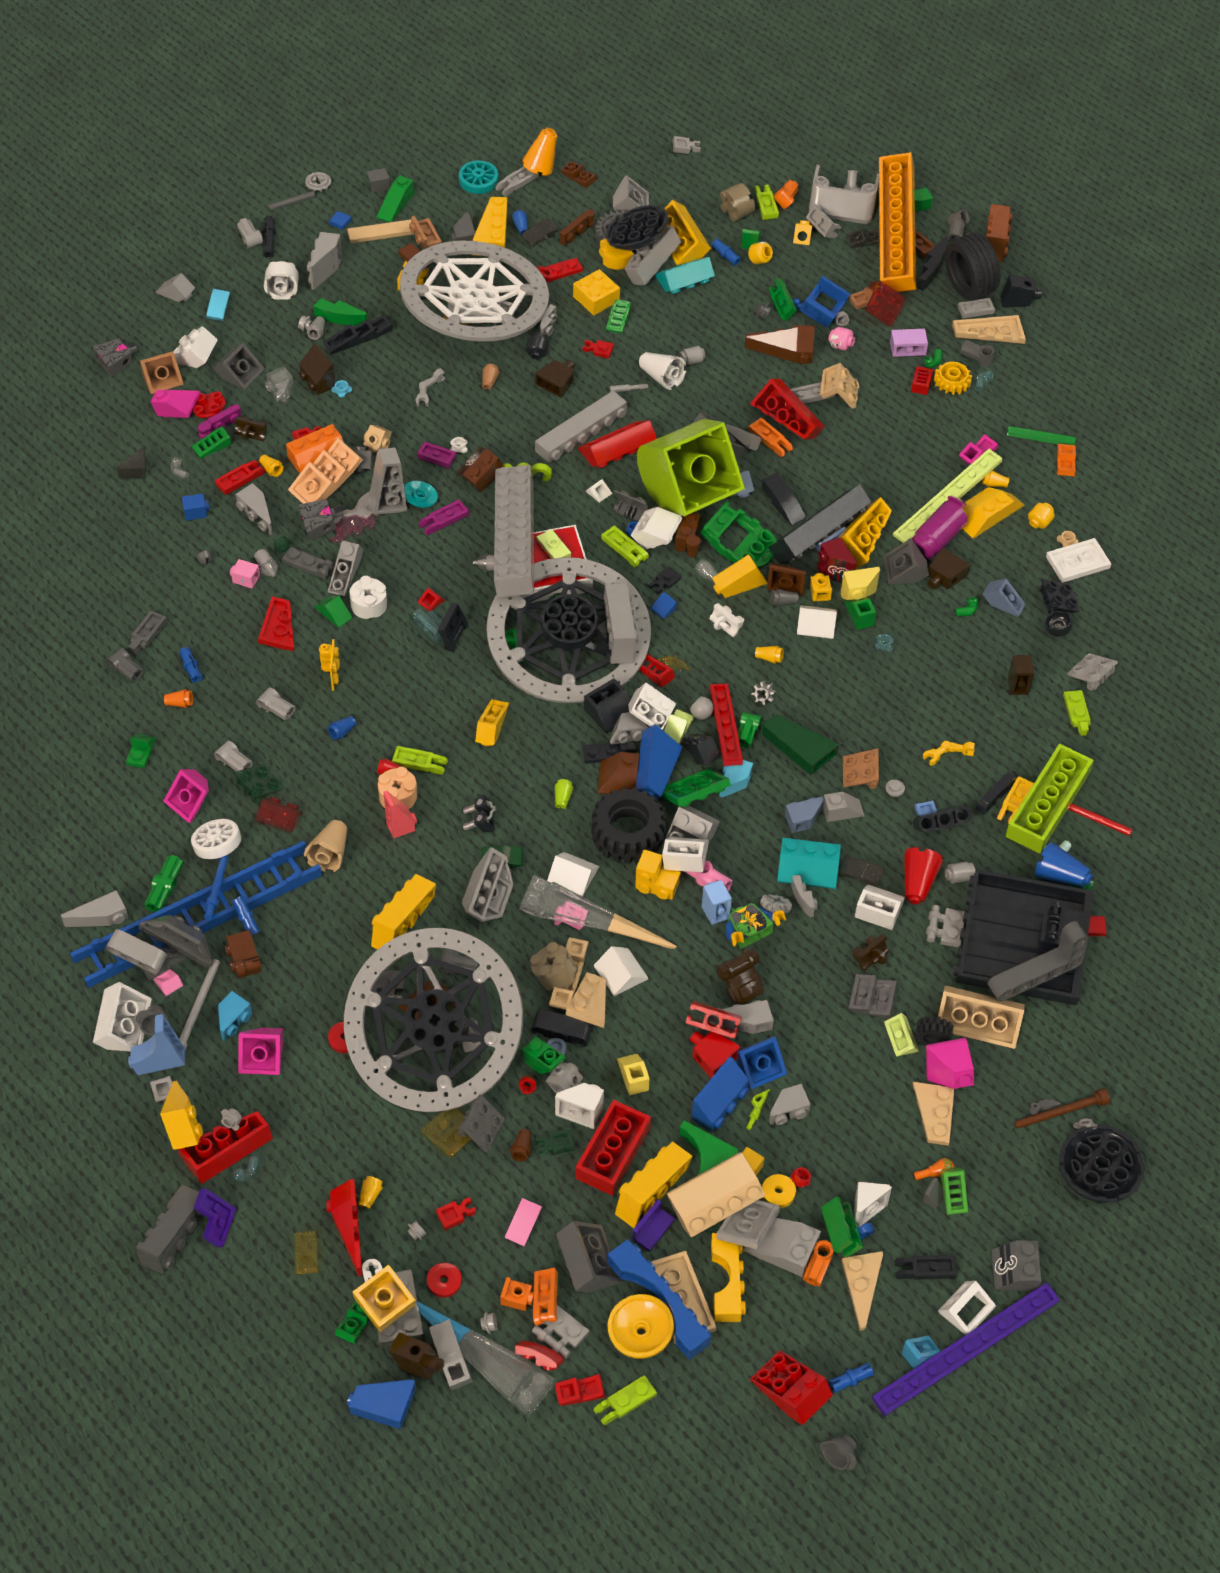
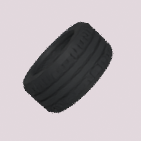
[945,232,1001,300]

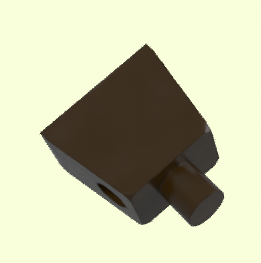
[535,360,575,398]
[927,548,970,589]
[388,1332,444,1379]

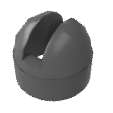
[196,550,212,565]

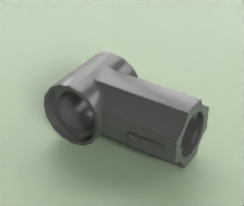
[948,209,970,241]
[960,340,995,367]
[106,648,144,682]
[438,949,480,975]

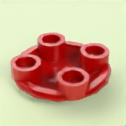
[193,391,226,418]

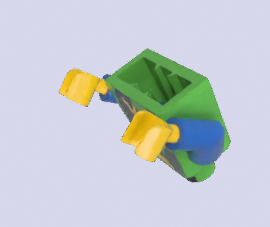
[726,901,787,949]

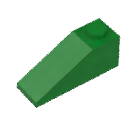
[377,175,414,223]

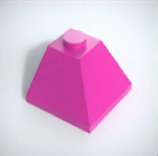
[151,390,200,418]
[163,769,209,823]
[238,1028,283,1075]
[926,1038,974,1089]

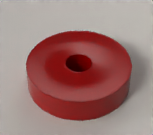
[328,1022,356,1053]
[427,1263,462,1298]

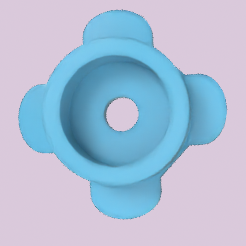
[332,380,352,398]

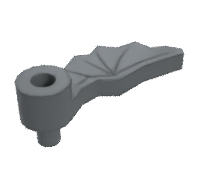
[1029,1099,1061,1115]

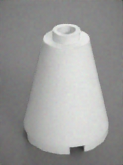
[639,352,686,390]

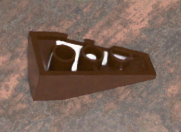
[745,325,815,364]

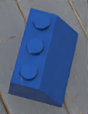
[691,1057,749,1133]

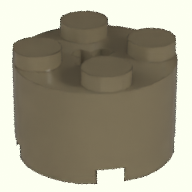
[720,183,755,222]
[530,942,578,991]

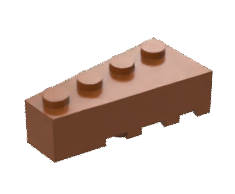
[986,204,1013,262]

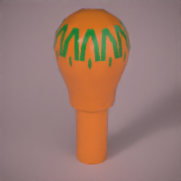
[913,1158,954,1181]

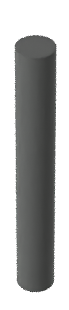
[268,191,315,211]

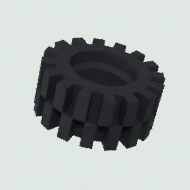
[915,1016,953,1046]

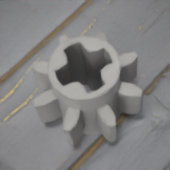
[751,681,776,705]

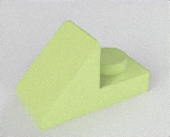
[664,709,694,744]

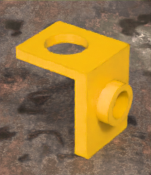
[793,220,813,245]

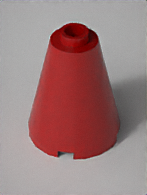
[904,847,943,904]

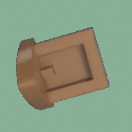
[849,286,875,309]

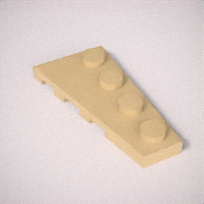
[952,315,1026,344]

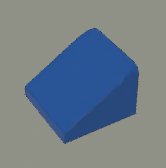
[650,592,677,619]

